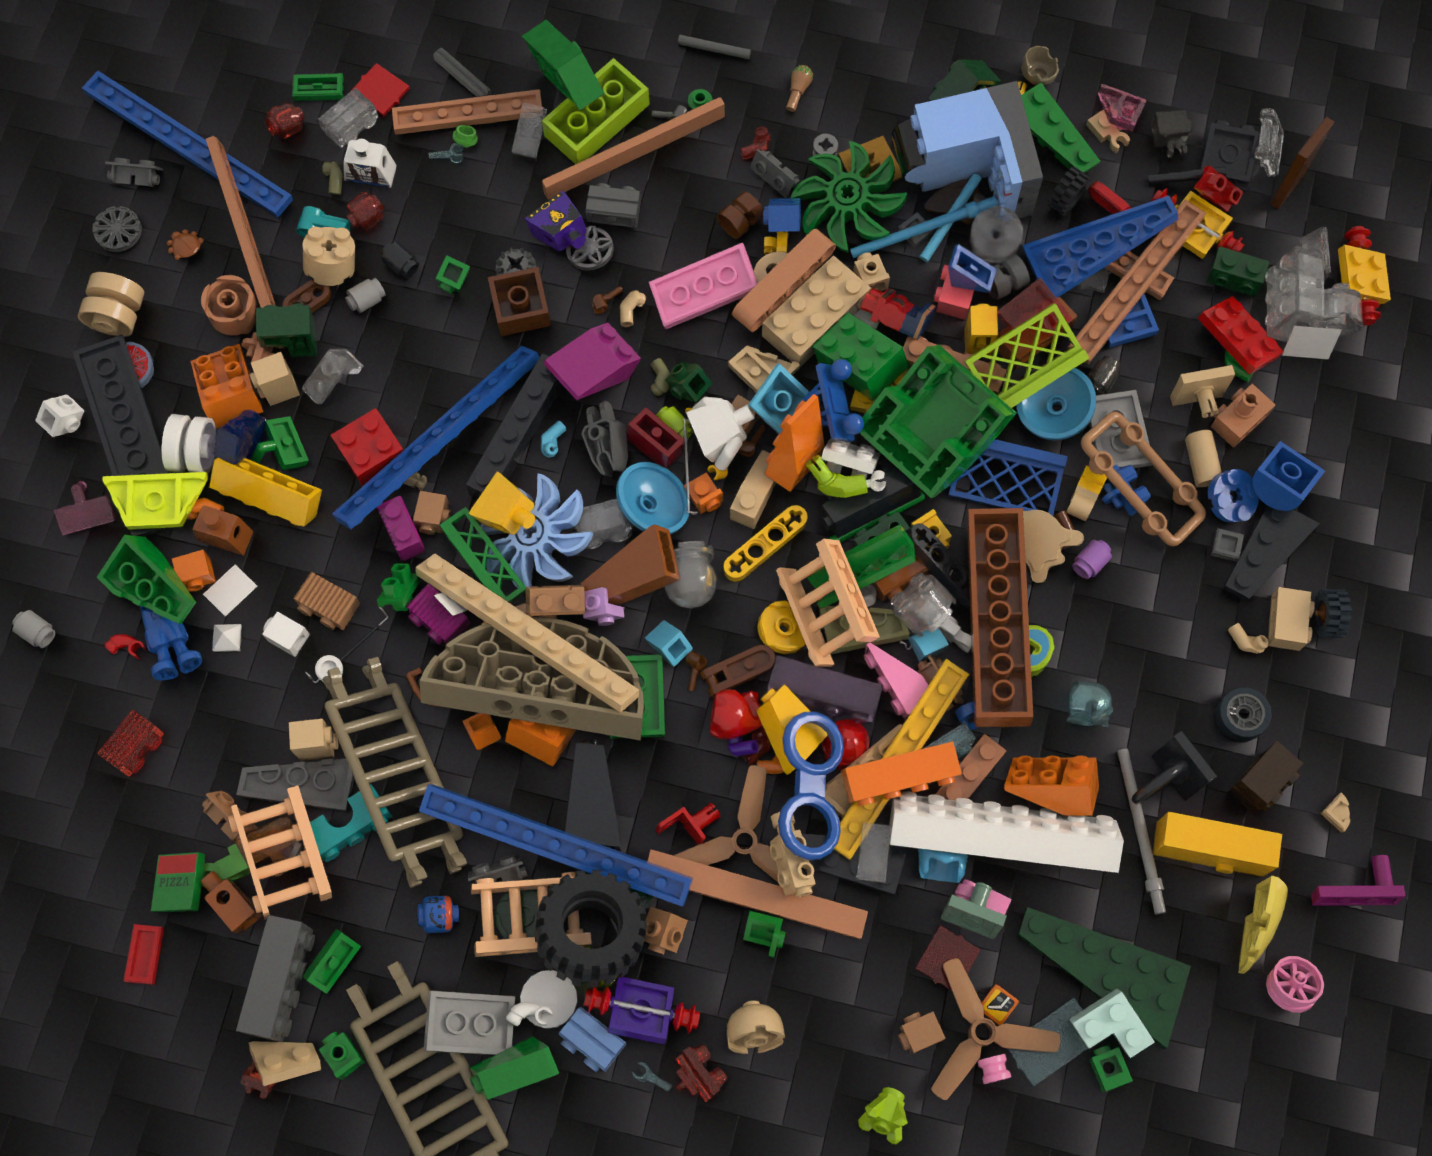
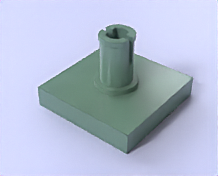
[940,882,1006,940]

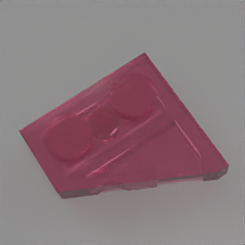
[1098,84,1147,132]

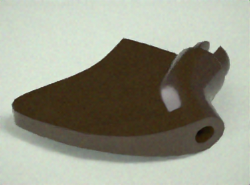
[925,179,994,226]

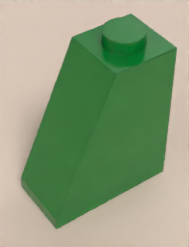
[470,1036,559,1100]

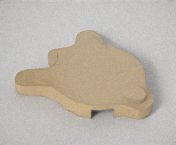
[1023,510,1084,583]

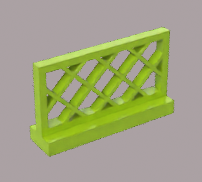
[964,303,1089,408]

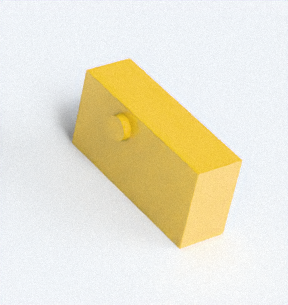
[1152,812,1282,877]

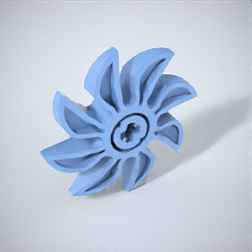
[477,473,593,593]

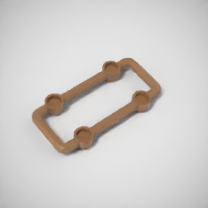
[1081,412,1206,546]

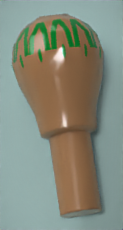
[786,65,813,112]

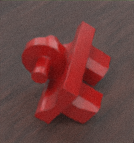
[1194,166,1243,212]

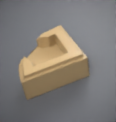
[1320,793,1350,833]

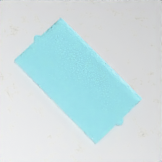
[1007,998,1088,1086]

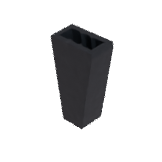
[565,739,622,852]

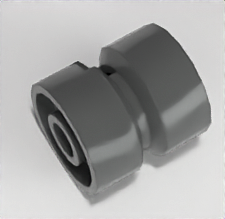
[988,255,1030,300]

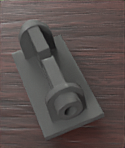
[750,149,801,198]
[105,158,163,187]
[468,854,528,886]

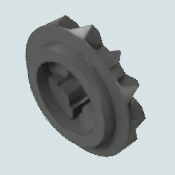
[496,247,536,275]

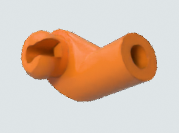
[187,498,224,520]

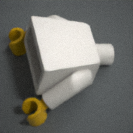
[685,397,755,480]

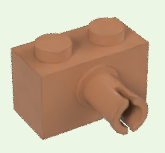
[1211,384,1275,448]

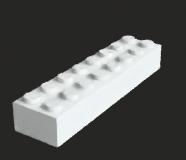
[889,791,1124,873]

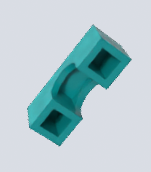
[310,784,392,862]

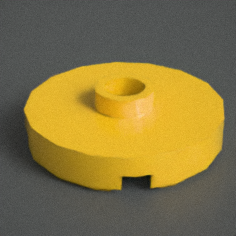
[757,601,806,654]

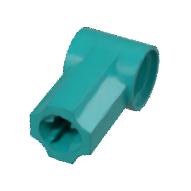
[296,206,351,238]

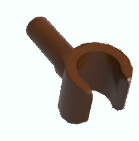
[592,286,623,315]
[739,425,766,457]
[686,651,707,691]

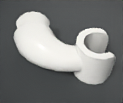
[506,1002,553,1026]

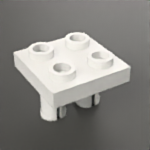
[821,438,881,480]

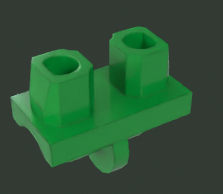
[377,563,421,611]

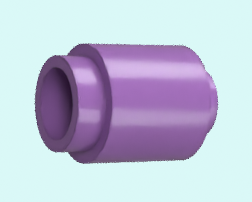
[1072,540,1112,579]

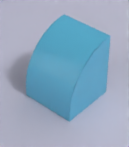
[645,620,693,667]
[908,626,949,662]

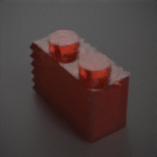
[97,709,164,777]

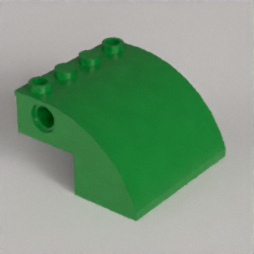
[860,344,1017,498]

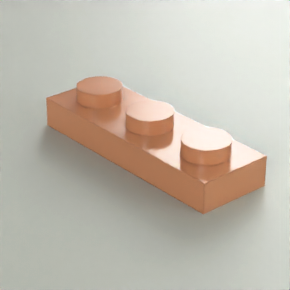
[935,734,1006,801]

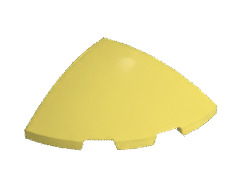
[1238,876,1288,974]

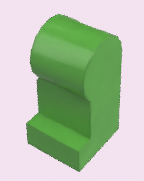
[201,843,251,888]

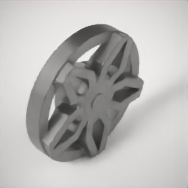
[566,226,614,271]

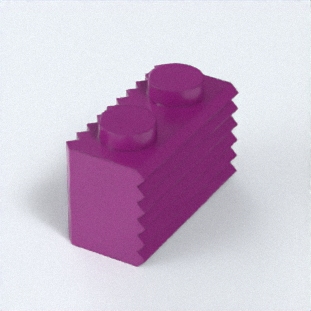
[377,496,425,561]
[406,583,470,645]

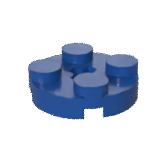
[1208,469,1259,523]

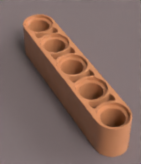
[732,229,836,332]

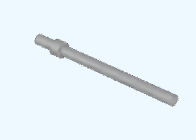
[1117,749,1166,915]

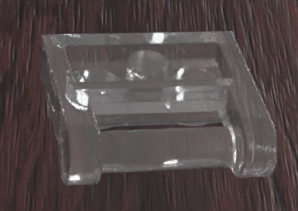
[1255,108,1284,176]

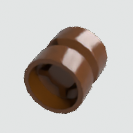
[717,191,763,239]

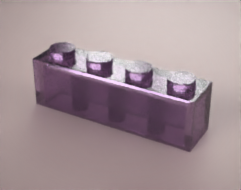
[768,655,883,724]

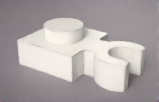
[930,612,972,653]

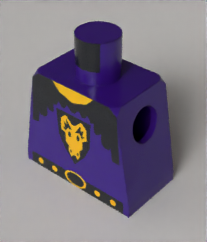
[525,190,587,251]

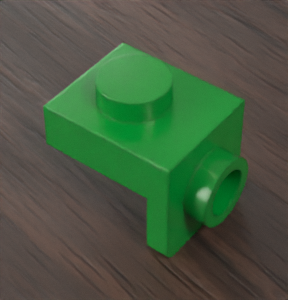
[743,911,786,957]

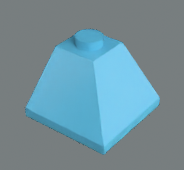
[748,363,809,434]

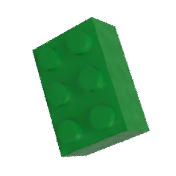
[812,312,909,401]

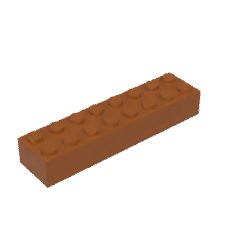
[967,508,1033,727]

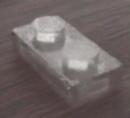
[512,103,548,159]
[856,822,892,883]

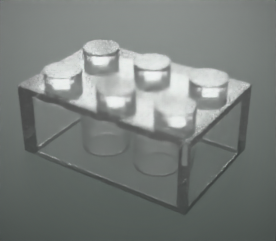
[1265,245,1324,342]

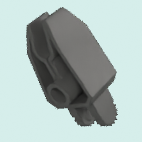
[581,401,628,477]

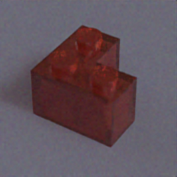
[997,278,1073,337]

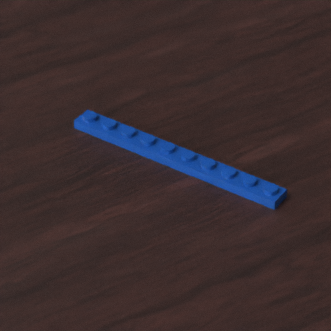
[82,71,293,218]
[332,346,540,529]
[419,784,693,907]

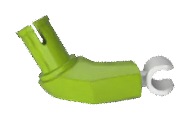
[806,455,886,498]

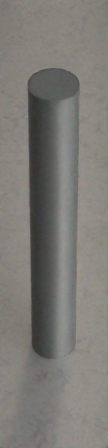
[678,35,751,59]

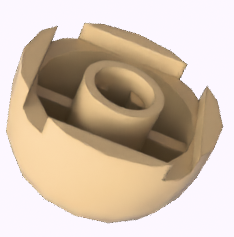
[727,1001,785,1054]

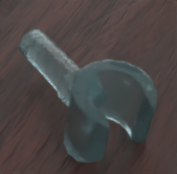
[429,143,463,163]
[632,1062,672,1092]

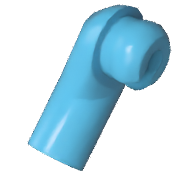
[541,420,567,457]

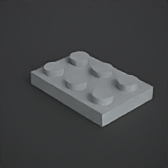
[1089,390,1152,468]
[424,991,515,1055]

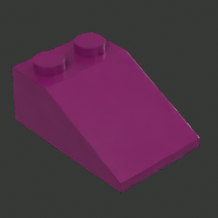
[543,323,641,400]

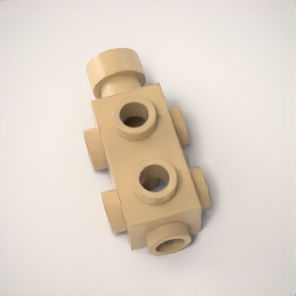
[770,812,816,898]

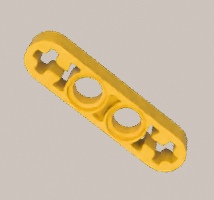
[724,505,808,582]

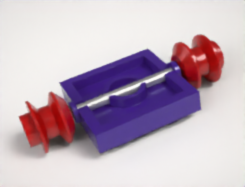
[583,977,700,1044]

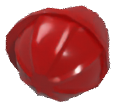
[822,719,869,771]

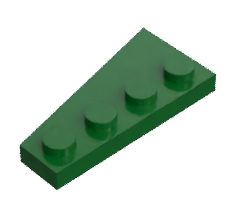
[1021,83,1101,173]

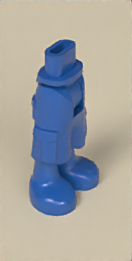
[140,606,202,681]

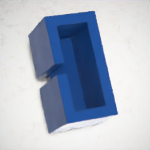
[763,198,801,232]

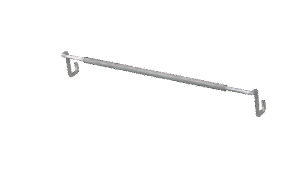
[683,418,698,515]

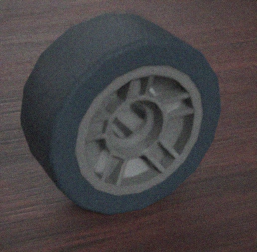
[1215,687,1272,742]

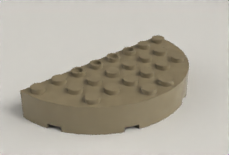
[420,617,644,740]

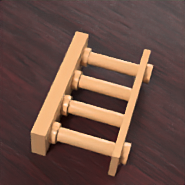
[776,539,880,667]
[228,786,332,919]
[471,872,591,957]

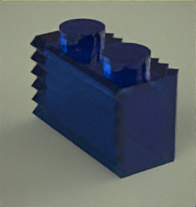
[213,410,266,464]

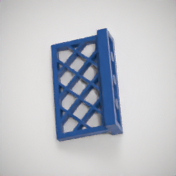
[948,439,1068,516]

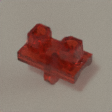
[676,1044,727,1102]

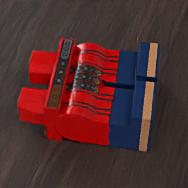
[860,288,937,340]

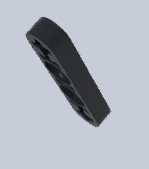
[906,523,970,609]

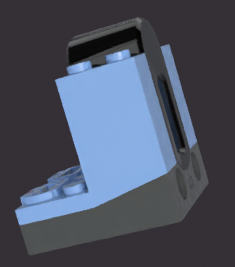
[891,81,1043,222]

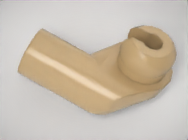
[620,290,646,327]
[1228,623,1269,654]

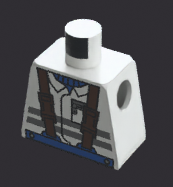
[344,139,396,188]

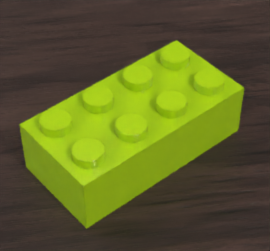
[542,58,650,164]

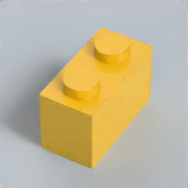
[965,304,998,355]

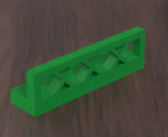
[440,507,526,603]
[807,524,915,609]

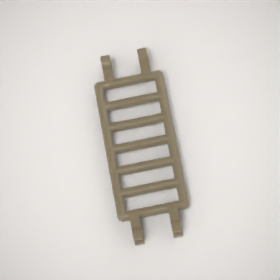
[322,657,467,888]
[346,961,508,1156]

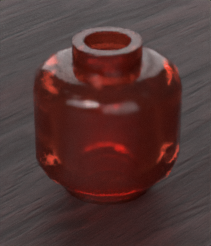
[265,102,304,139]
[347,192,385,230]

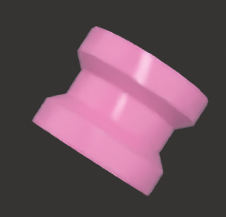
[977,1054,1011,1084]

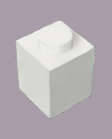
[262,612,310,657]

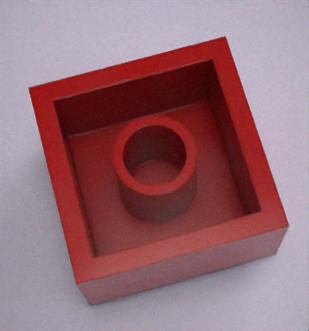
[331,408,403,487]

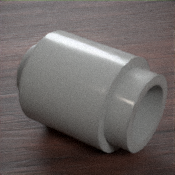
[345,278,385,313]
[12,610,55,648]

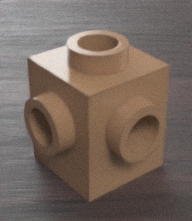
[644,907,688,955]

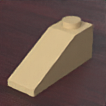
[730,450,776,529]

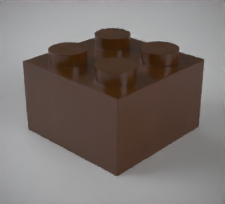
[488,267,551,336]

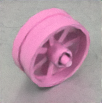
[1266,956,1324,1013]

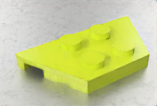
[103,472,208,529]

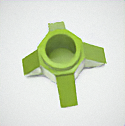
[858,1087,908,1144]

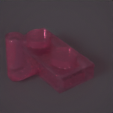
[54,481,116,535]

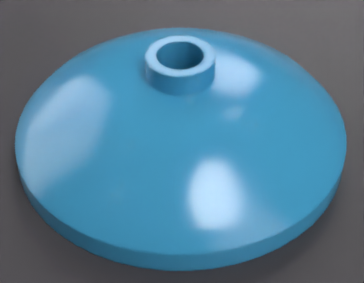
[1016,368,1096,440]
[616,462,690,534]

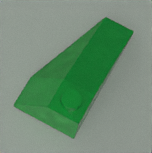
[97,535,196,624]

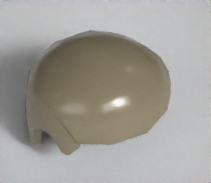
[1021,46,1059,86]

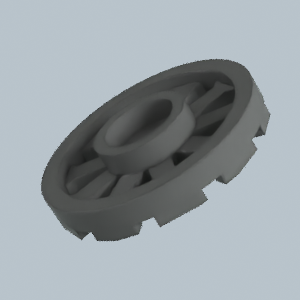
[93,206,142,252]

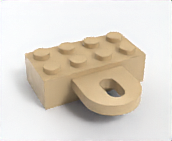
[754,252,871,367]

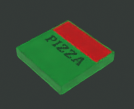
[151,852,205,913]

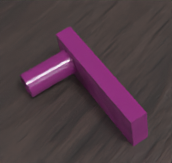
[1311,855,1406,906]

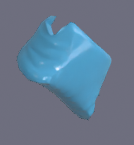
[917,848,968,883]

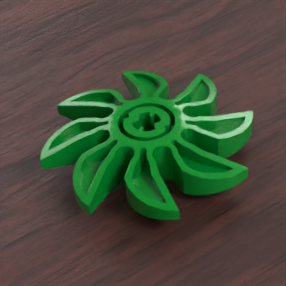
[791,141,907,253]

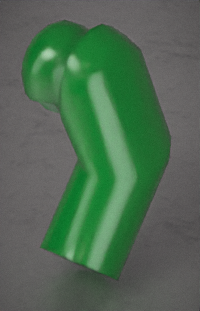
[1224,351,1254,383]

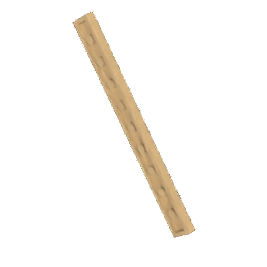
[416,554,639,713]

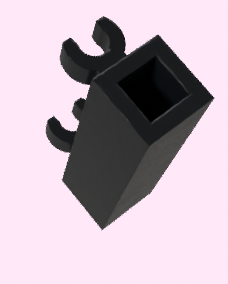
[821,459,921,538]

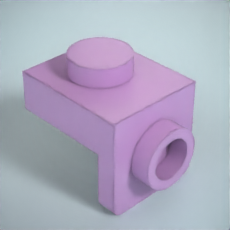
[583,587,624,626]

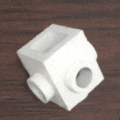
[35,394,84,437]

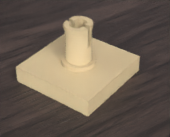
[1170,365,1235,418]

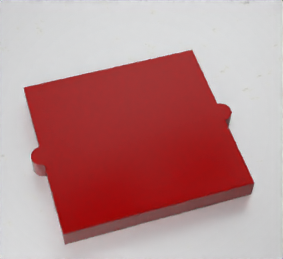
[350,63,410,117]

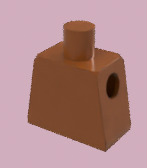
[193,506,254,556]
[201,871,263,934]

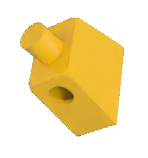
[469,472,535,535]

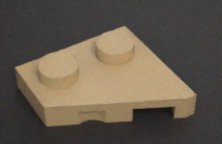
[728,346,800,393]
[249,1041,321,1086]

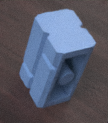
[559,1006,626,1072]

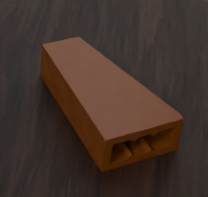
[580,524,680,606]

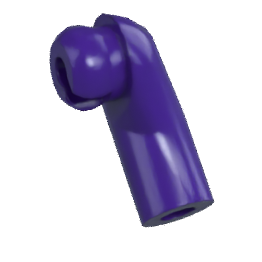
[727,736,759,756]

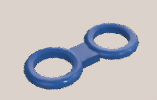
[778,712,844,860]

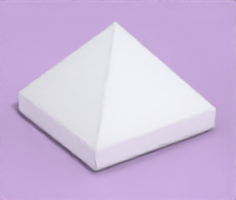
[212,624,242,652]

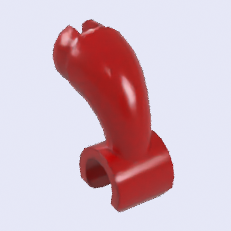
[104,634,149,660]

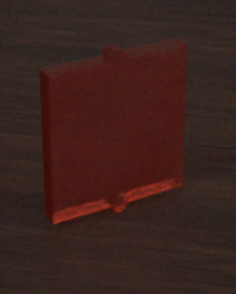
[915,925,981,991]

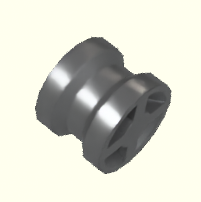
[813,134,838,156]

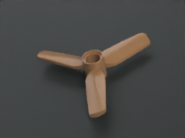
[674,765,778,882]
[931,958,1061,1100]

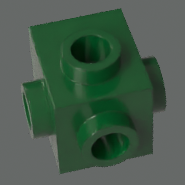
[665,362,713,402]

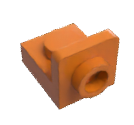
[684,473,723,514]

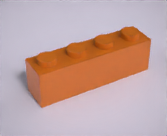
[841,742,962,807]

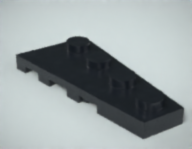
[802,834,909,896]

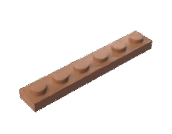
[392,89,543,135]

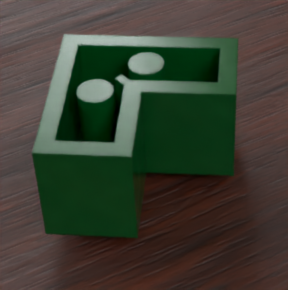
[929,60,1001,101]
[256,303,317,357]

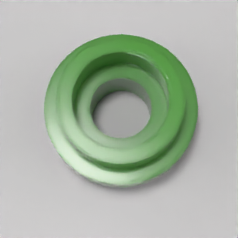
[453,125,478,148]

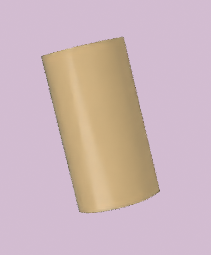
[1185,430,1222,488]

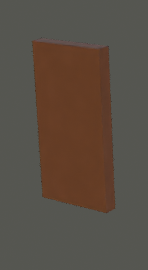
[1271,117,1334,209]

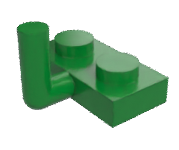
[250,416,309,470]

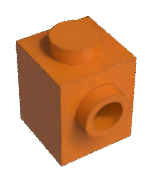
[172,550,216,592]

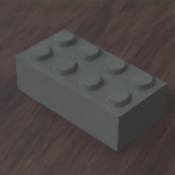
[236,915,315,1042]

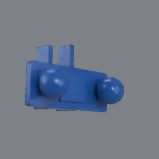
[803,359,864,442]

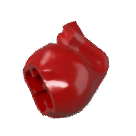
[710,689,763,740]

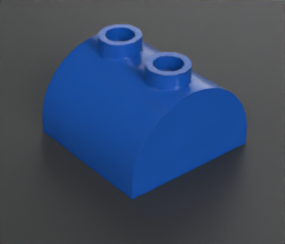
[1252,441,1325,511]

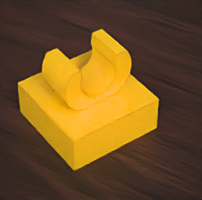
[764,231,788,255]

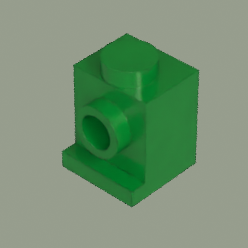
[319,1032,366,1080]
[1089,1045,1133,1093]

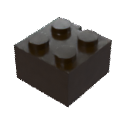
[1228,741,1303,814]

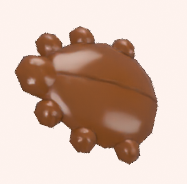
[167,229,204,260]

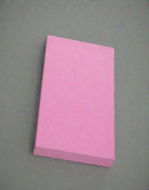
[649,243,758,329]

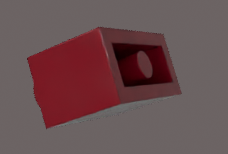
[626,407,685,469]

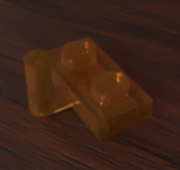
[235,814,297,877]

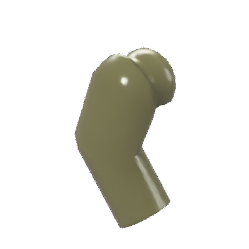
[322,161,343,195]
[650,358,671,396]

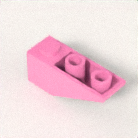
[864,643,928,720]

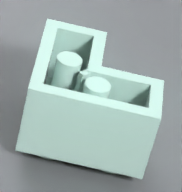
[1069,989,1154,1058]

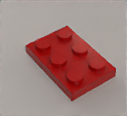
[1198,296,1284,375]

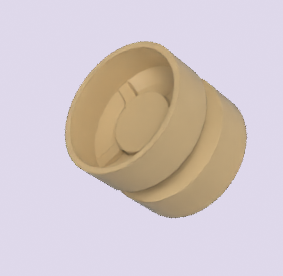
[78,272,144,336]

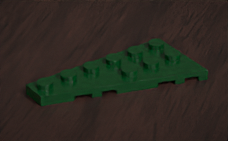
[1018,907,1191,1049]

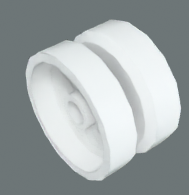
[162,414,217,474]

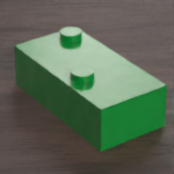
[522,20,605,110]

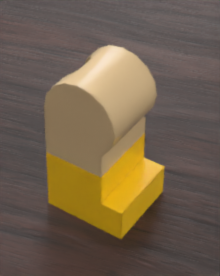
[1066,465,1107,522]

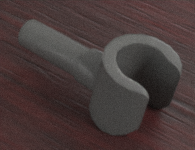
[652,105,687,120]

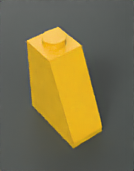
[756,684,827,775]

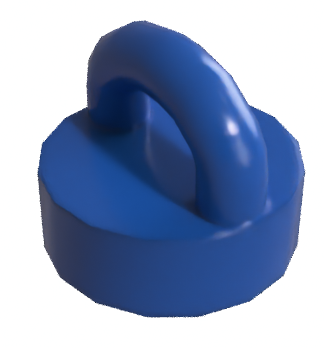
[955,701,979,730]

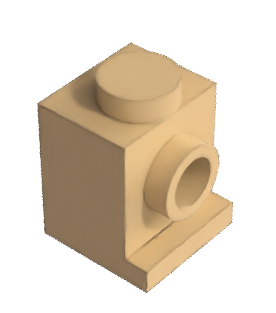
[853,253,890,291]

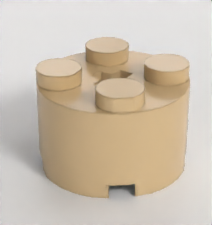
[303,227,355,286]

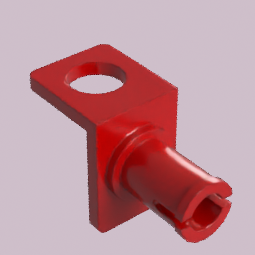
[655,803,720,845]

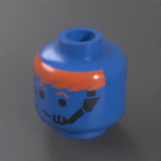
[417,896,459,933]

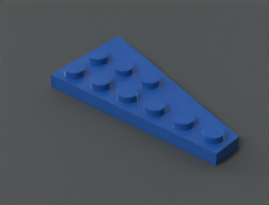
[1022,196,1178,304]

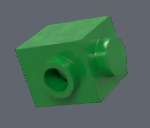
[436,255,470,294]

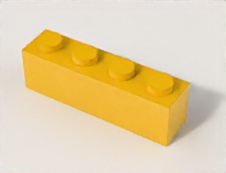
[209,451,322,527]

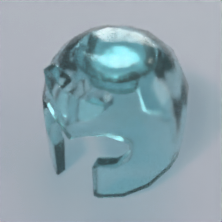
[1067,681,1113,727]

